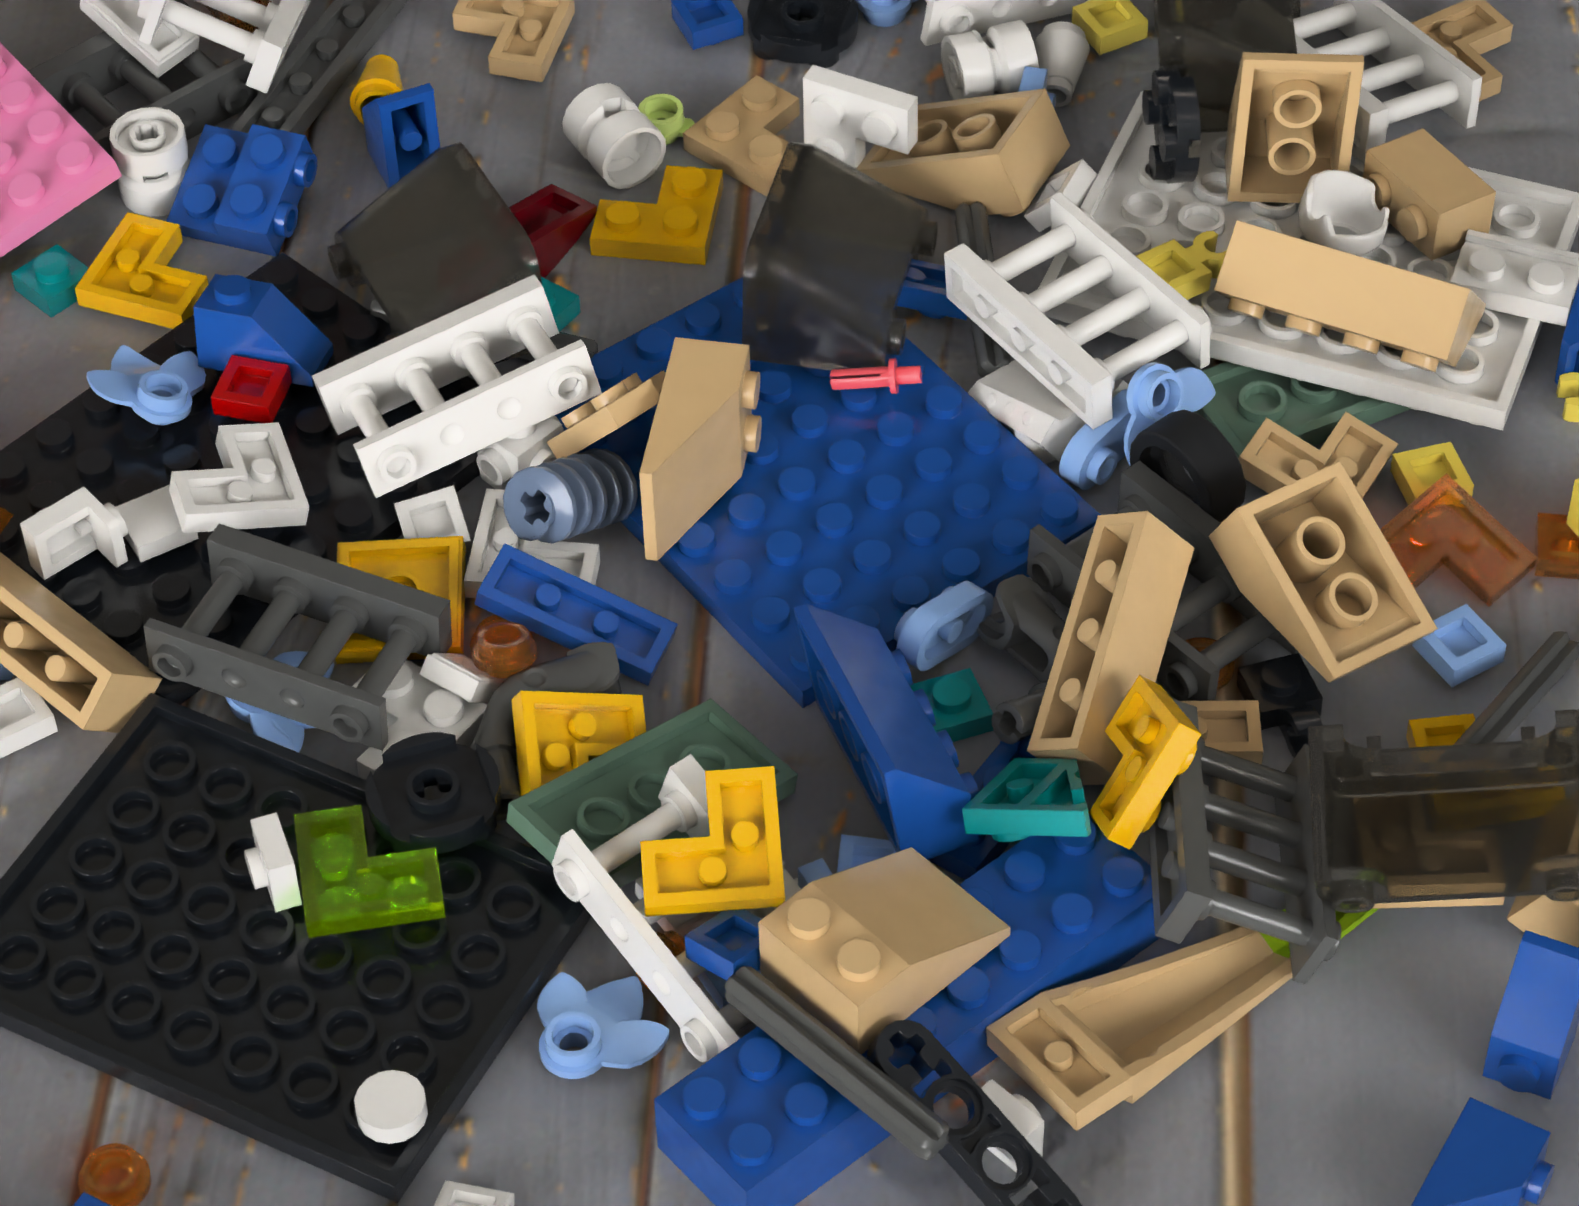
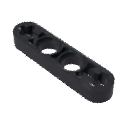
[866,1020,1082,1206]

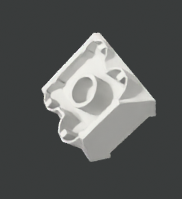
[968,360,1129,464]

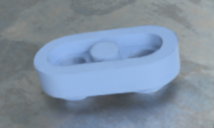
[1059,389,1131,490]
[894,581,993,671]

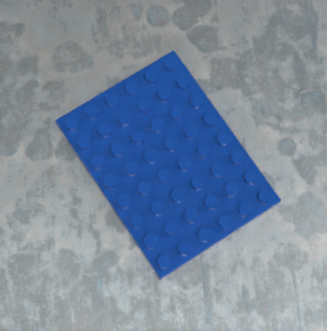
[555,251,1101,708]

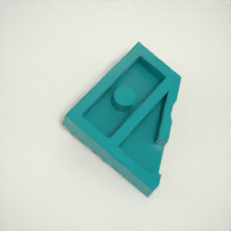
[962,758,1092,842]

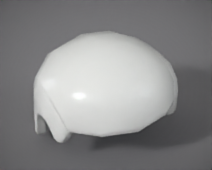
[1298,170,1390,257]

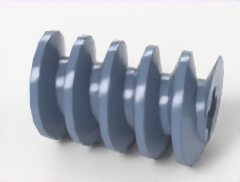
[503,448,638,544]

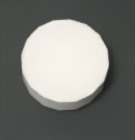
[354,1070,428,1144]

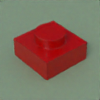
[211,355,292,423]

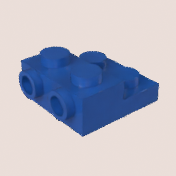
[167,124,317,257]

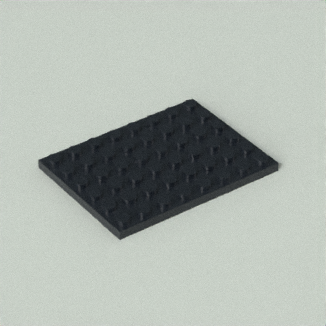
[0,252,480,705]
[0,693,592,1203]

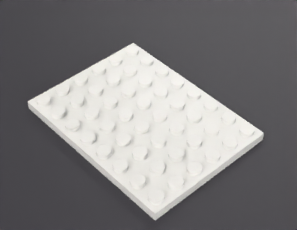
[1038,91,1579,431]

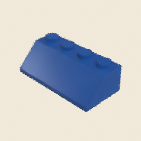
[793,603,980,860]

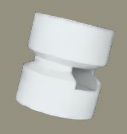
[941,20,1039,100]
[562,83,666,189]
[109,107,190,217]

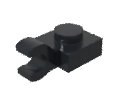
[1237,653,1323,758]

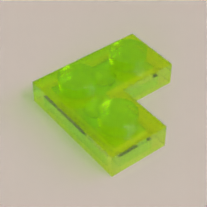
[294,804,446,938]

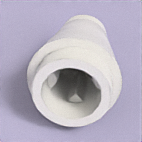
[1034,21,1090,107]

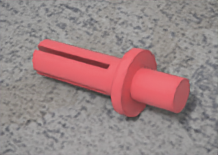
[829,358,922,394]

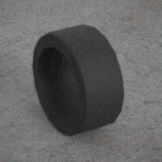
[1130,410,1246,522]

